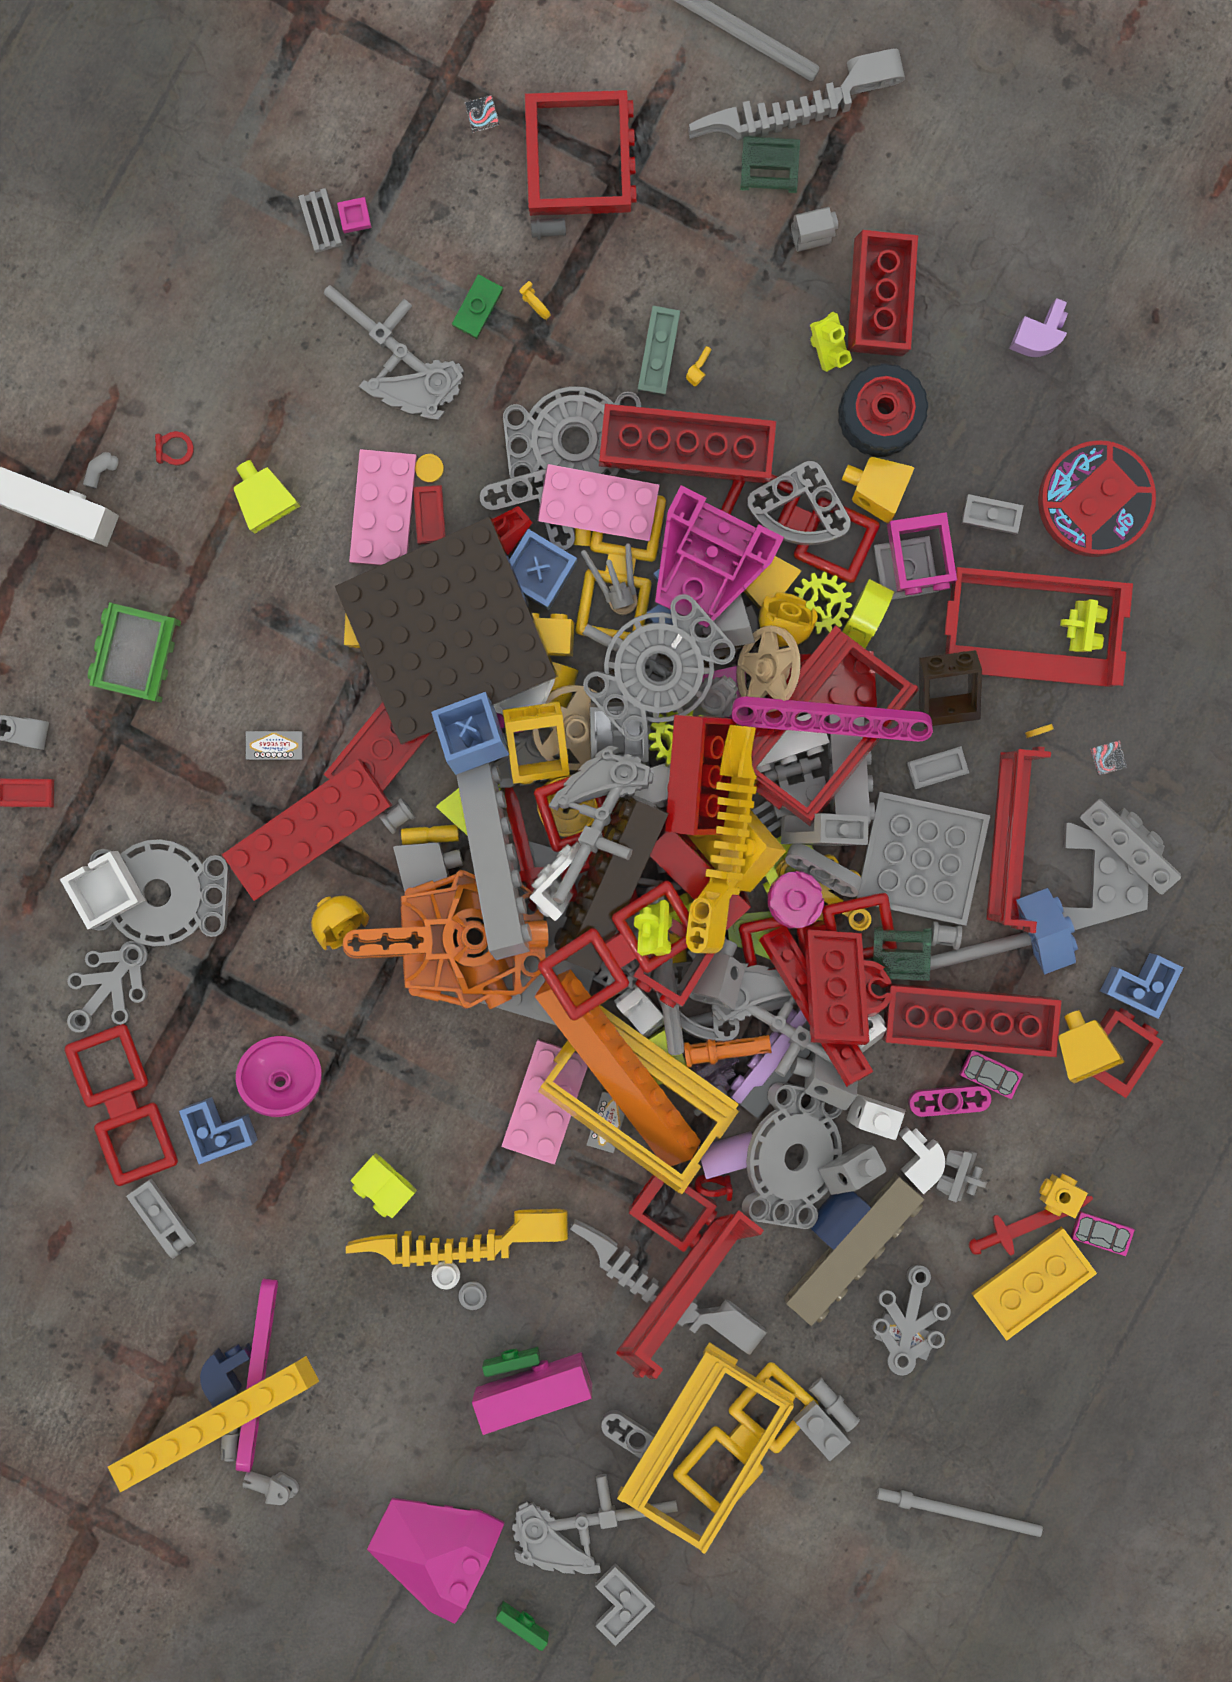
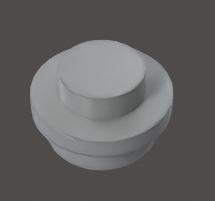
[459,1281,487,1310]

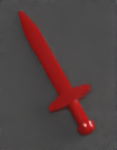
[505,787,544,912]
[968,1196,1093,1255]

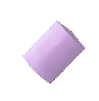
[698,1131,752,1179]

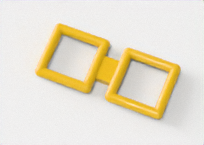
[575,495,666,640]
[673,1362,819,1514]

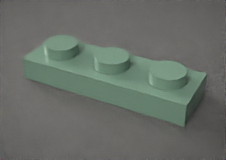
[637,306,680,396]

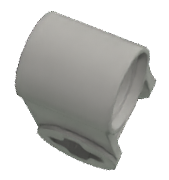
[0,715,49,750]

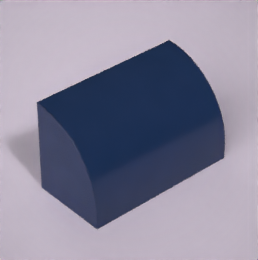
[811,1191,871,1250]

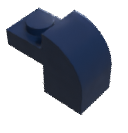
[200,1343,252,1407]

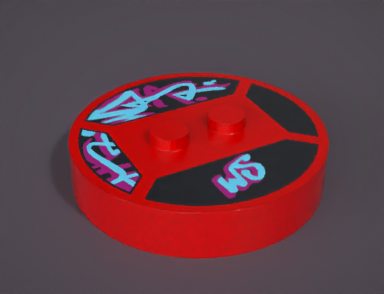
[1038,440,1156,557]

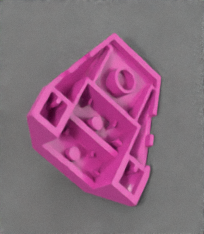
[655,485,784,628]
[367,1498,505,1624]

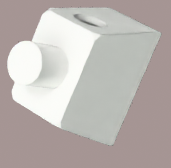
[846,1094,906,1140]

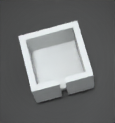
[60,851,145,929]

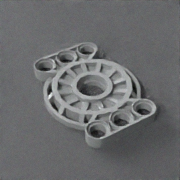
[503,387,643,488]
[583,594,735,741]
[90,839,230,946]
[742,1082,842,1229]

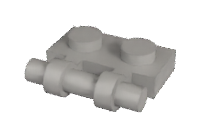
[764,757,832,819]

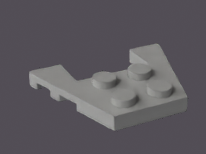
[1062,823,1149,930]

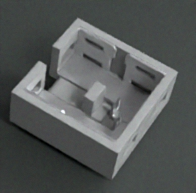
[589,702,649,762]

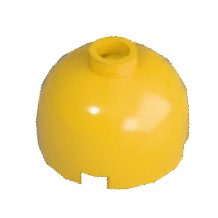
[758,592,818,647]
[311,896,369,950]

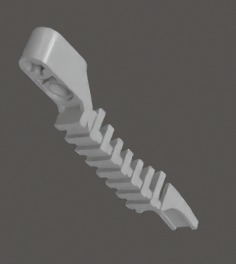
[688,49,905,141]
[570,1219,768,1355]

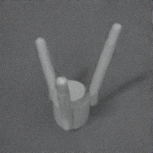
[581,543,637,609]

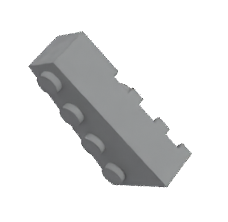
[827,714,875,827]

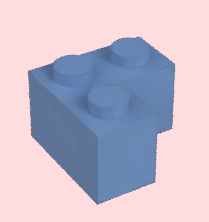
[1016,888,1078,975]
[1100,953,1183,1019]
[179,1097,258,1164]

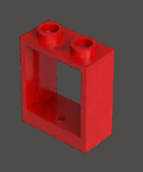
[631,918,715,1008]
[1092,1008,1164,1098]
[629,1175,718,1252]

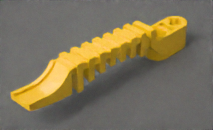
[686,725,757,954]
[346,1209,568,1267]

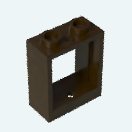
[919,650,982,727]

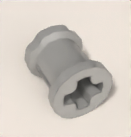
[379,798,416,834]
[929,921,962,950]

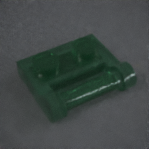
[740,136,800,193]
[873,927,932,981]

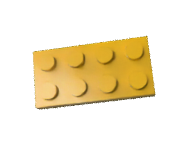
[971,1226,1097,1341]

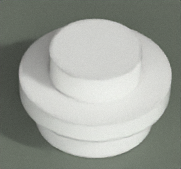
[432,1261,460,1289]

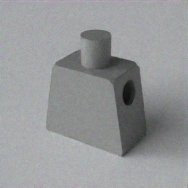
[694,594,755,649]
[393,842,463,892]
[678,939,745,1010]
[791,1052,858,1110]
[818,1144,887,1195]

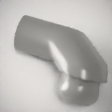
[83,452,119,489]

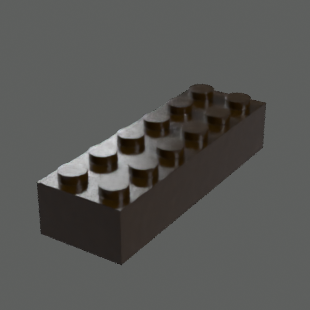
[554,795,668,973]

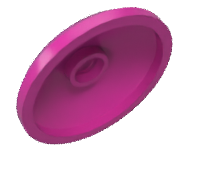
[236,1036,322,1117]

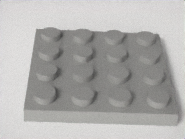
[855,792,990,926]

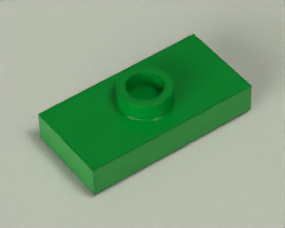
[452,274,504,339]
[482,1347,541,1377]
[496,1601,549,1651]

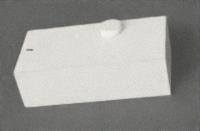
[0,467,119,547]

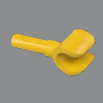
[686,346,712,387]

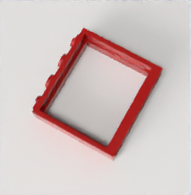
[525,90,636,216]

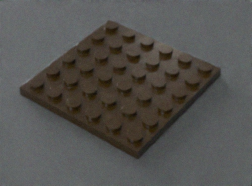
[335,517,558,744]

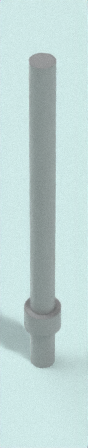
[876,1488,1043,1537]

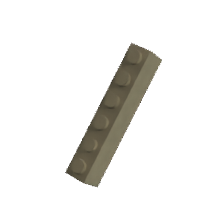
[784,1172,925,1326]

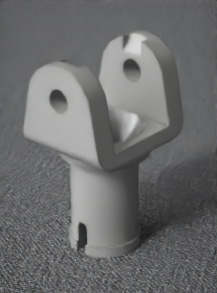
[243,1470,299,1505]

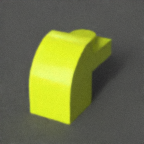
[842,579,894,649]

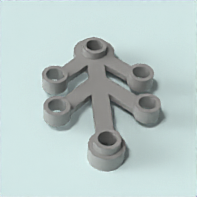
[67,941,148,1032]
[871,1265,951,1376]

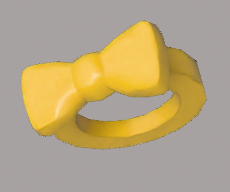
[519,281,551,320]

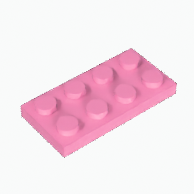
[349,449,417,566]
[537,464,659,541]
[501,1039,588,1165]

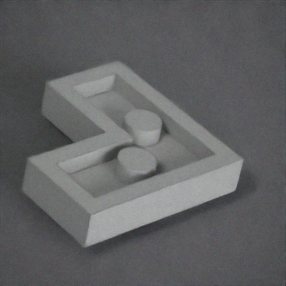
[595,1563,655,1646]

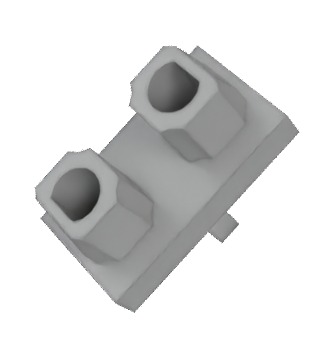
[937,1150,987,1202]

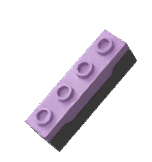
[730,1007,811,1118]

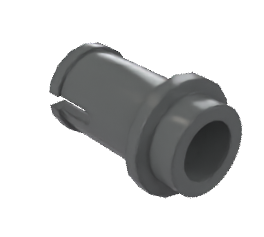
[531,217,566,240]

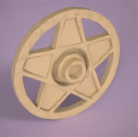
[737,626,800,712]
[532,685,597,770]

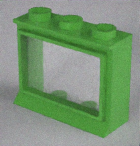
[88,602,181,703]

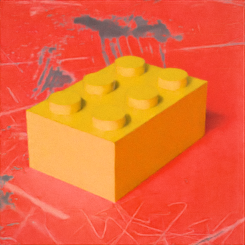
[688,809,786,892]

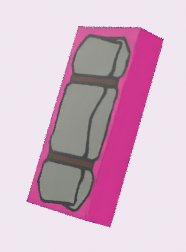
[959,1050,1023,1099]
[1071,1211,1134,1256]

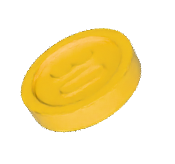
[415,454,444,483]
[1025,724,1054,738]

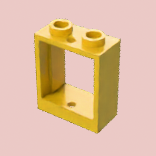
[502,702,570,784]

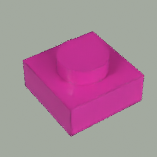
[337,197,372,234]

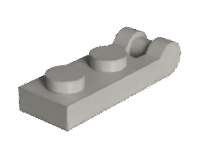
[126,1178,197,1259]

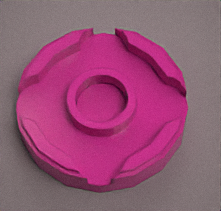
[768,871,824,928]

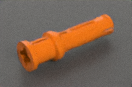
[684,1035,772,1068]

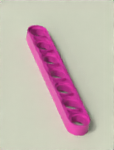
[732,696,933,742]
[236,1278,278,1472]

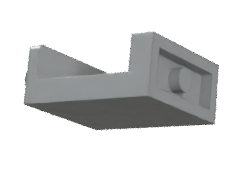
[781,813,869,846]

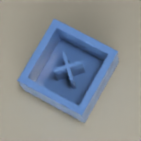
[510,529,578,610]
[431,692,509,775]

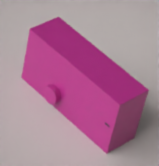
[472,1352,592,1435]

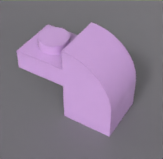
[1009,298,1068,357]

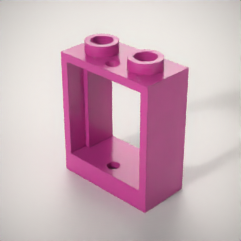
[887,512,957,596]

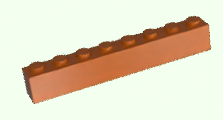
[534,969,701,1166]

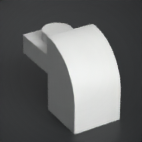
[614,983,664,1038]
[898,1126,945,1194]

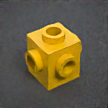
[1039,1173,1088,1218]

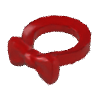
[155,431,194,466]
[695,1174,733,1201]

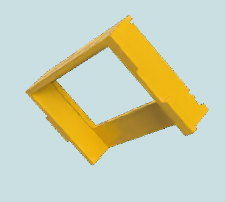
[538,1005,739,1195]
[617,1342,796,1554]

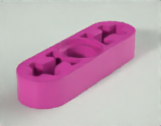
[908,1085,991,1117]

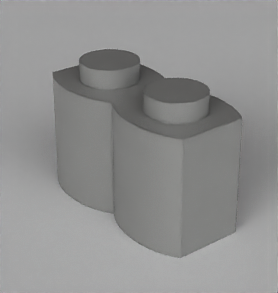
[791,207,838,252]

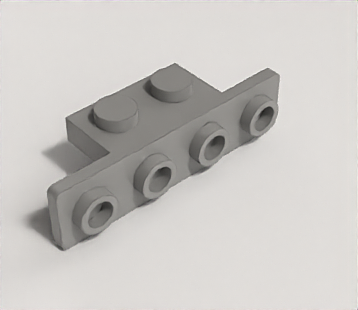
[1080,799,1181,894]

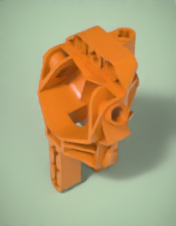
[343,870,548,1010]

